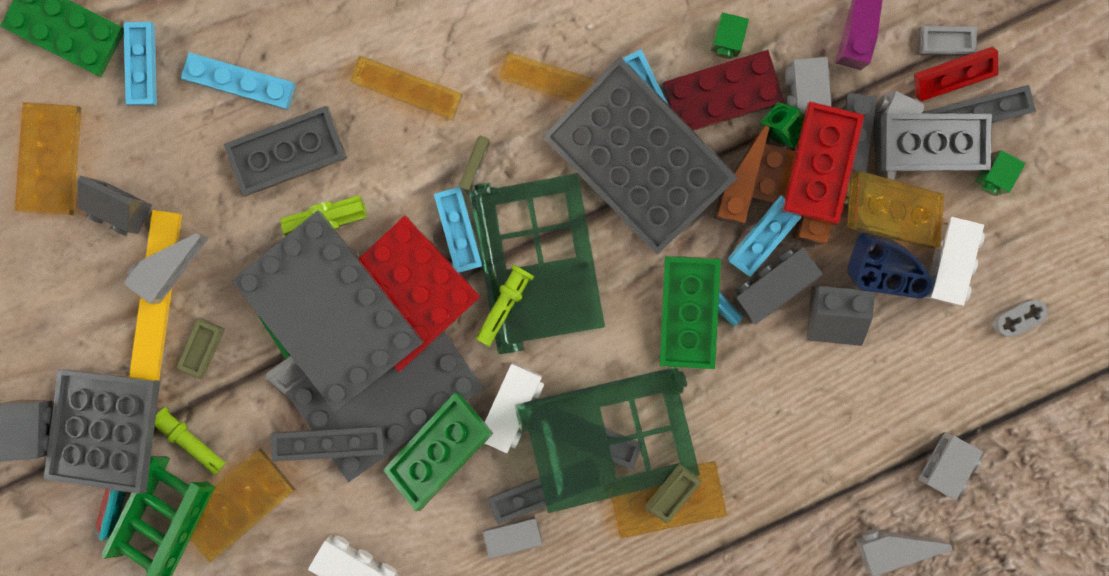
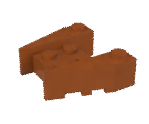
[714,126,832,245]

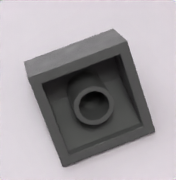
[78,175,152,236]
[806,286,875,346]
[0,400,53,462]

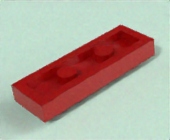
[914,47,999,102]

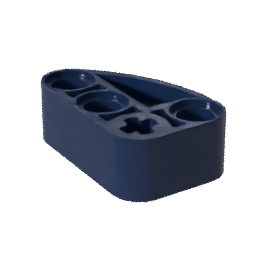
[847,231,933,298]

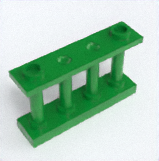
[101,456,216,576]

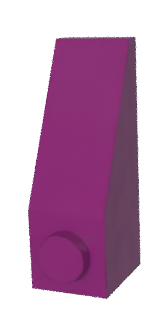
[835,0,883,70]

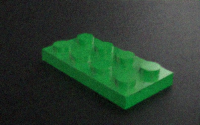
[0,0,124,77]
[660,255,721,369]
[383,393,494,511]

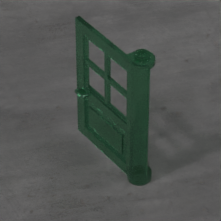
[470,173,605,355]
[515,367,700,513]

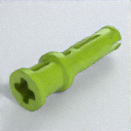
[475,265,534,347]
[155,407,227,476]

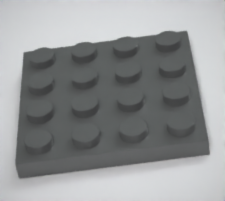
[44,369,160,494]

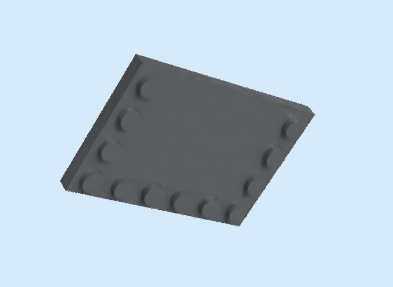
[543,56,738,255]
[231,211,424,412]
[286,331,484,483]

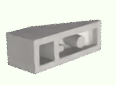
[874,91,925,183]
[123,233,209,304]
[855,529,953,576]

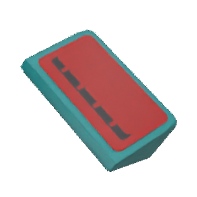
[95,489,126,540]

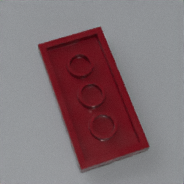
[663,50,785,131]

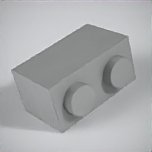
[785,57,832,115]
[918,432,983,500]

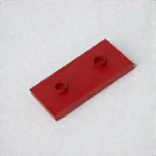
[782,101,865,225]

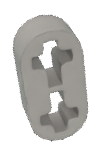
[993,300,1048,337]

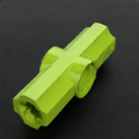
[280,195,368,237]

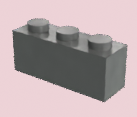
[732,247,823,324]

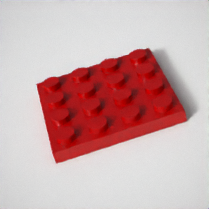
[358,215,481,372]

